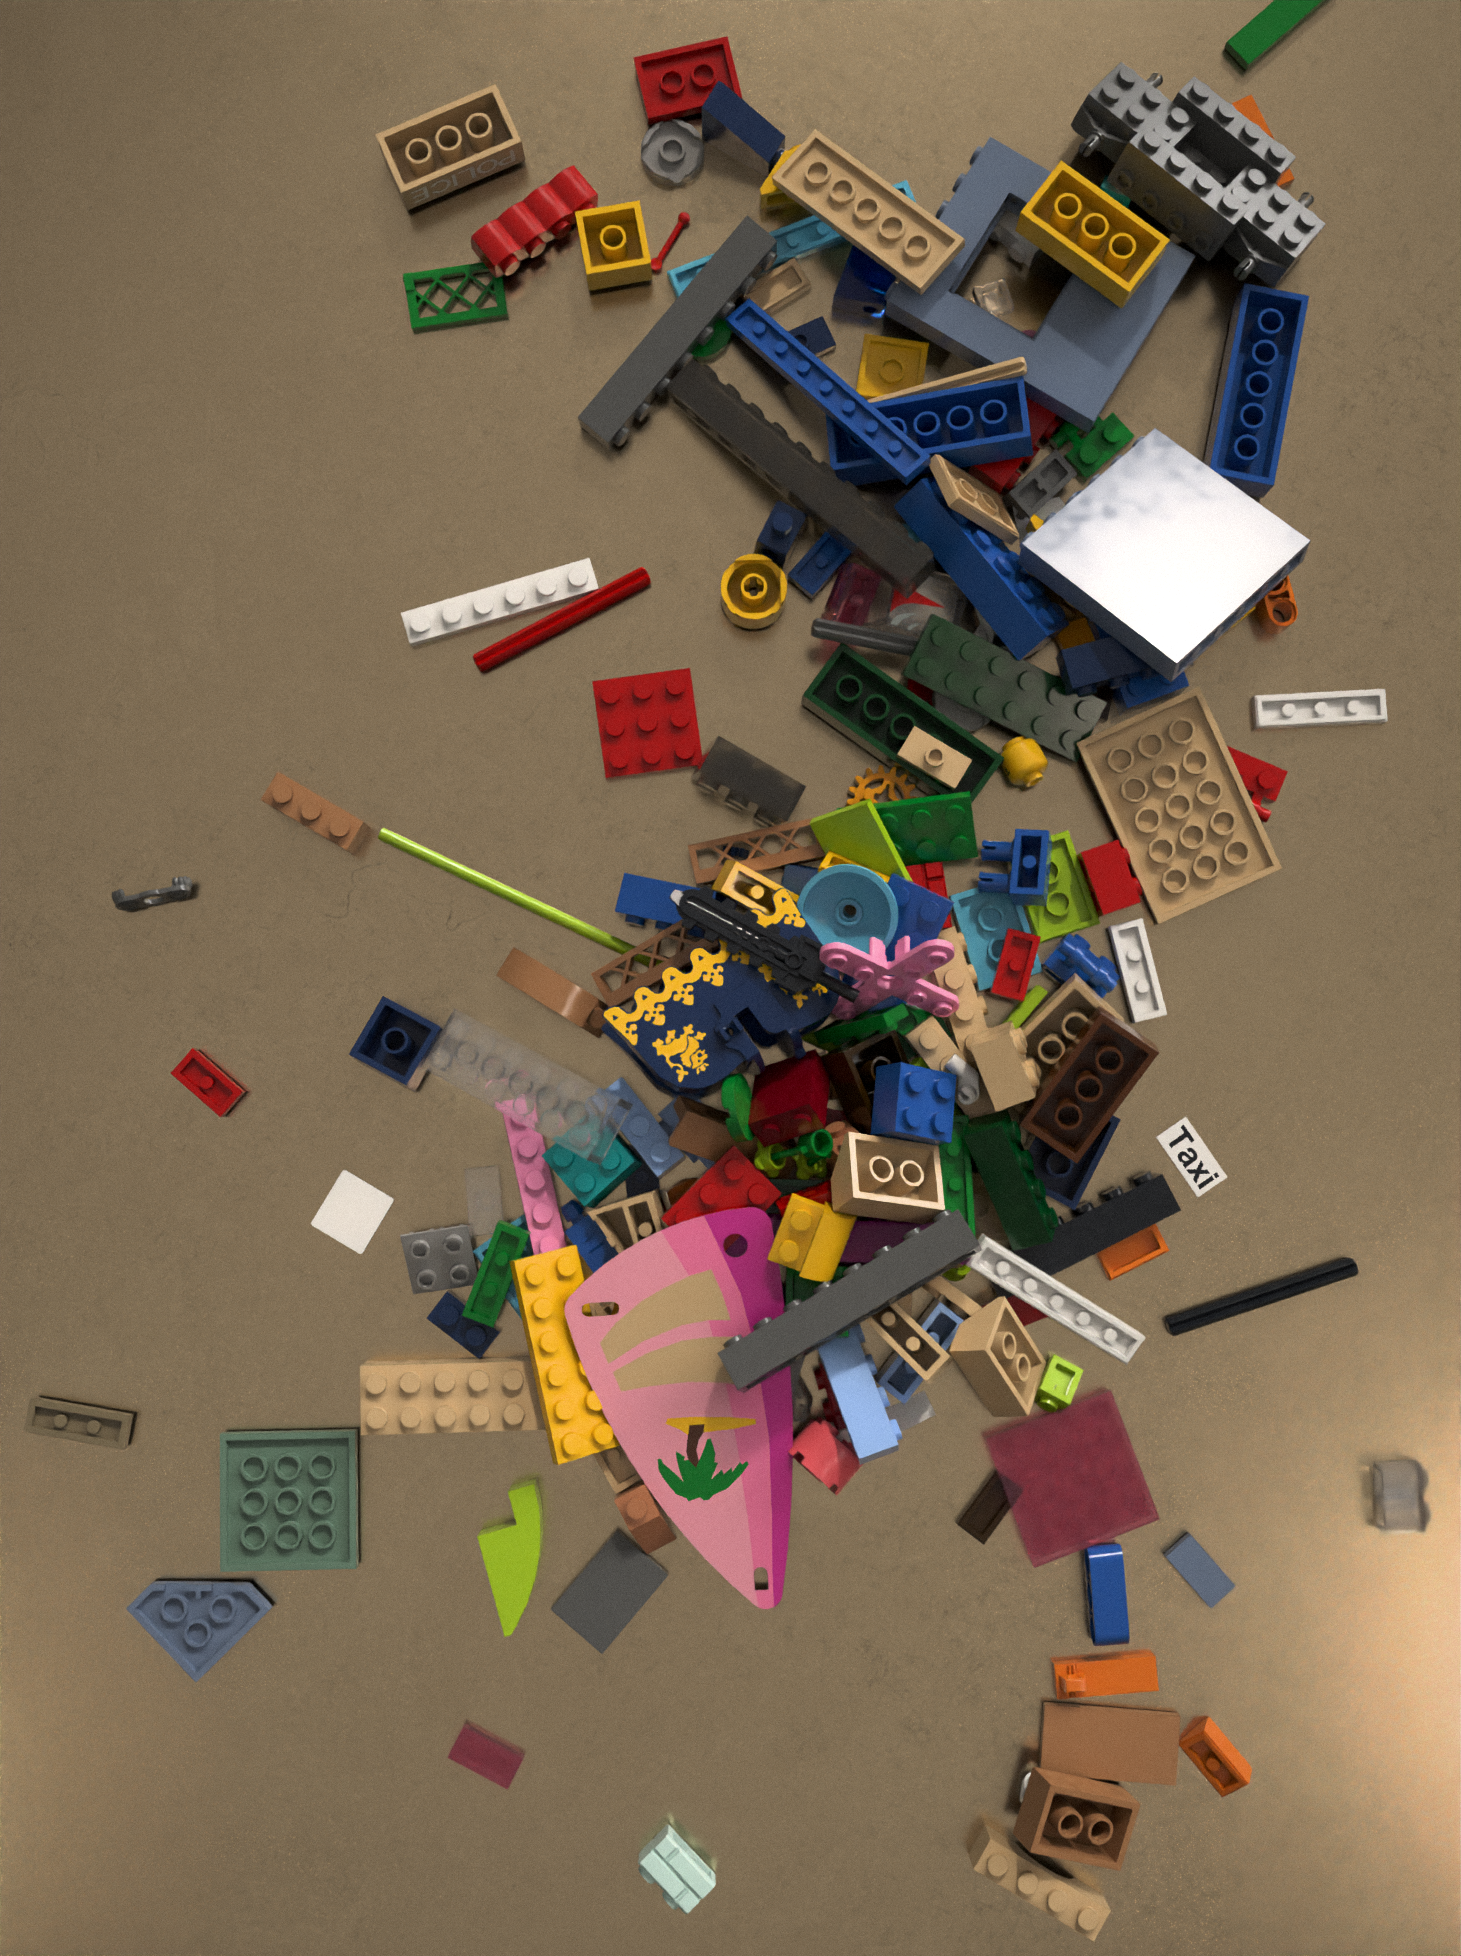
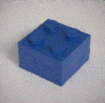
[871,1062,957,1145]

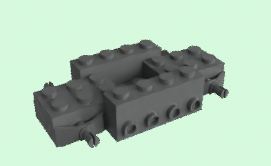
[1071,62,1326,287]

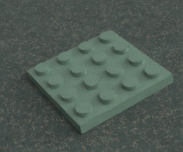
[220,1429,359,1572]

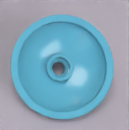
[797,864,899,954]

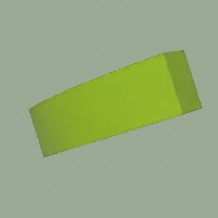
[477,1478,544,1637]

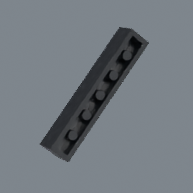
[986,1171,1181,1299]

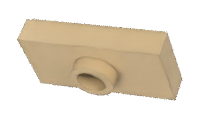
[896,726,972,790]

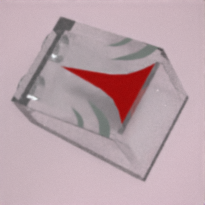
[858,558,968,638]

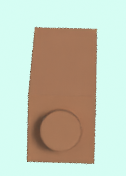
[614,1479,677,1554]

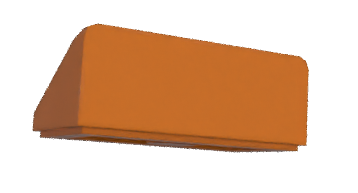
[1179,1717,1252,1797]

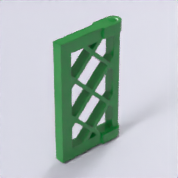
[403,262,508,331]

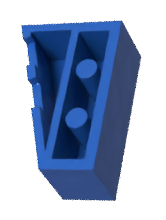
[615,873,737,939]

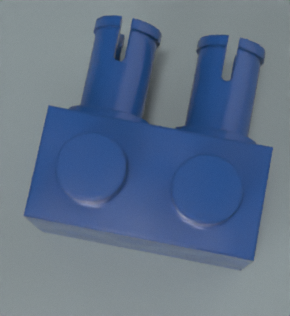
[978,829,1052,907]

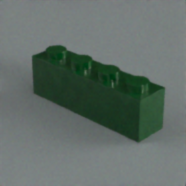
[963,1109,1058,1251]

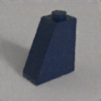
[701,80,786,177]

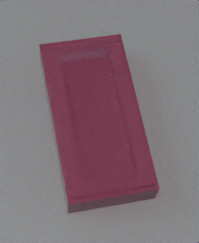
[447,1723,524,1790]

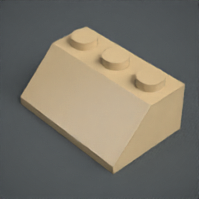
[831,1132,945,1224]
[949,1296,1047,1417]

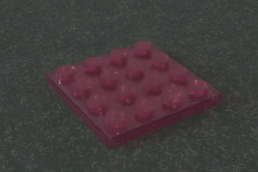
[984,1389,1160,1568]

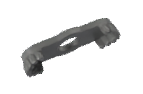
[112,876,192,911]

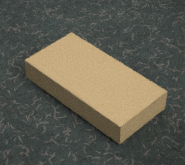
[740,258,811,315]

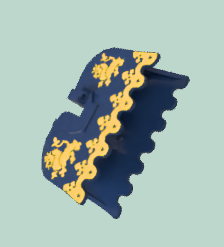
[601,888,840,1100]

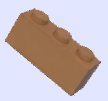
[261,772,371,855]

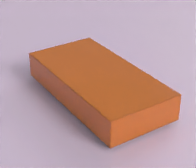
[1095,1223,1169,1281]

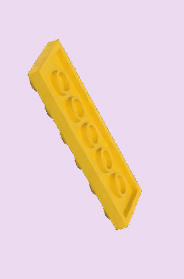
[509,1245,620,1465]

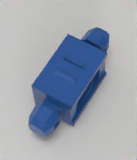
[561,1200,618,1273]

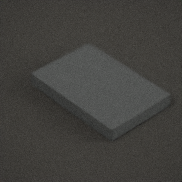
[551,1528,669,1654]

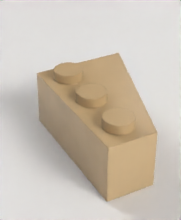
[587,1189,669,1254]

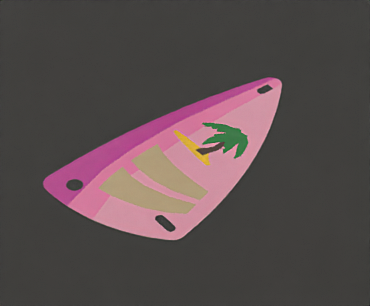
[564,1207,793,1609]

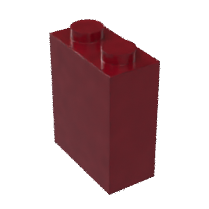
[748,1049,830,1147]

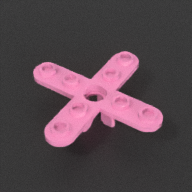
[819,936,959,1020]

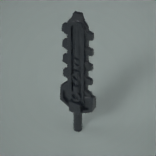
[669,886,860,1003]

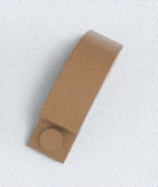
[496,947,609,1038]

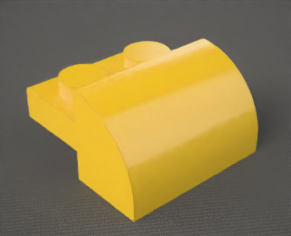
[767,1193,858,1282]

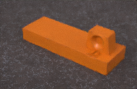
[1052,1653,1159,1700]

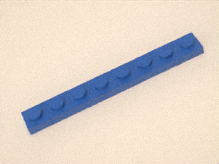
[725,298,931,485]

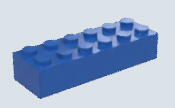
[1204,283,1309,498]
[825,376,1033,489]
[893,476,1070,661]

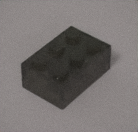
[691,736,807,828]

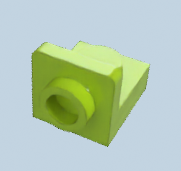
[1034,1354,1084,1413]

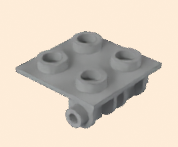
[400,1224,478,1294]

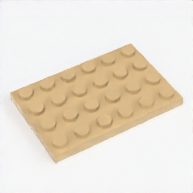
[1076,686,1282,924]

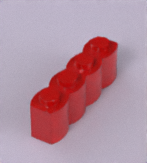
[471,165,598,278]

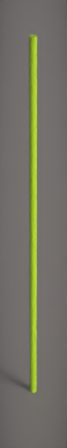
[378,827,843,1052]

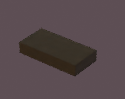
[956,1468,1023,1545]

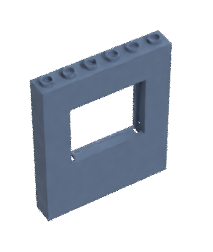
[884,137,1195,433]

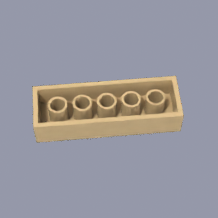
[360,1357,546,1435]

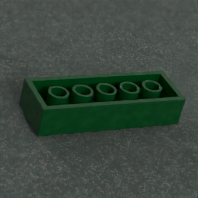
[801,643,1004,803]

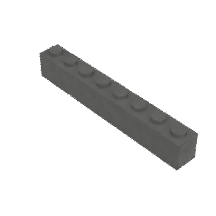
[578,215,778,451]
[718,1209,982,1393]

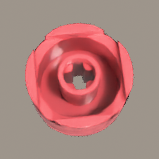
[788,1417,863,1496]

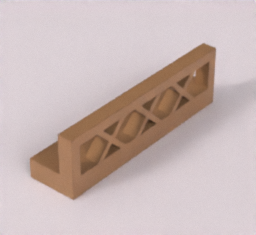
[688,817,826,888]
[591,919,720,1007]

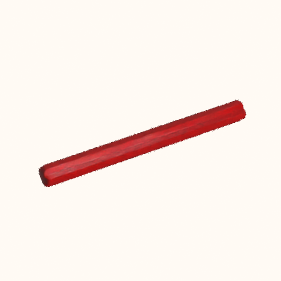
[473,567,651,672]

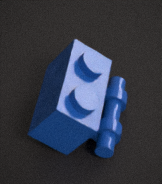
[1041,933,1121,998]

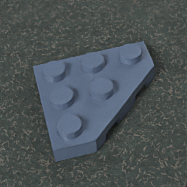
[126,1581,273,1682]

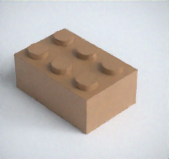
[1013,1767,1141,1871]

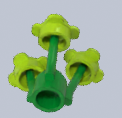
[754,1129,833,1180]

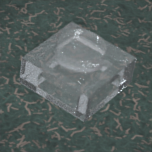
[972,278,1015,318]

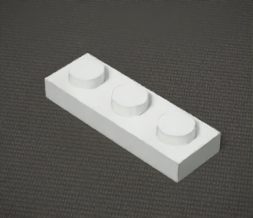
[1108,918,1167,1023]

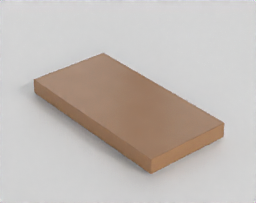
[1038,1701,1181,1786]

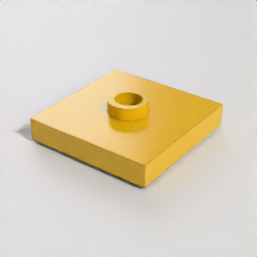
[856,334,929,400]

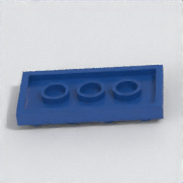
[842,873,954,1011]

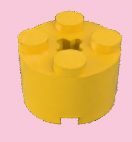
[721,554,787,629]

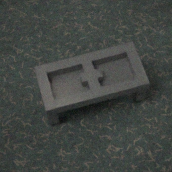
[1002,449,1078,520]

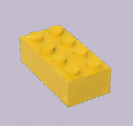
[1015,161,1170,309]

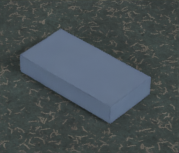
[1163,1532,1236,1609]

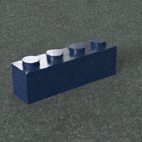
[1056,636,1194,698]

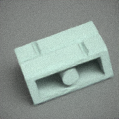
[638,1824,716,1914]

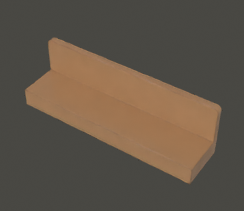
[668,1095,797,1179]

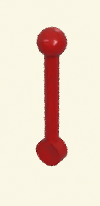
[651,212,690,273]

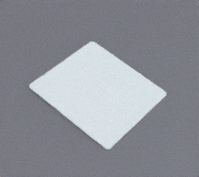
[311,1170,394,1254]

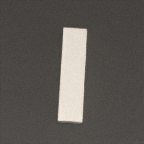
[1252,689,1388,730]

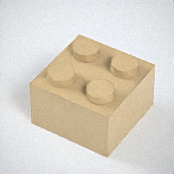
[970,1020,1040,1112]

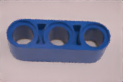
[1084,1544,1130,1646]

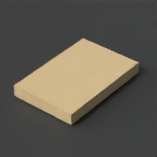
[929,454,1020,545]

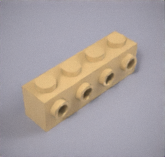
[930,926,992,1062]

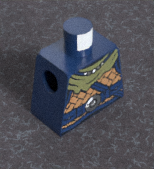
[754,500,809,572]

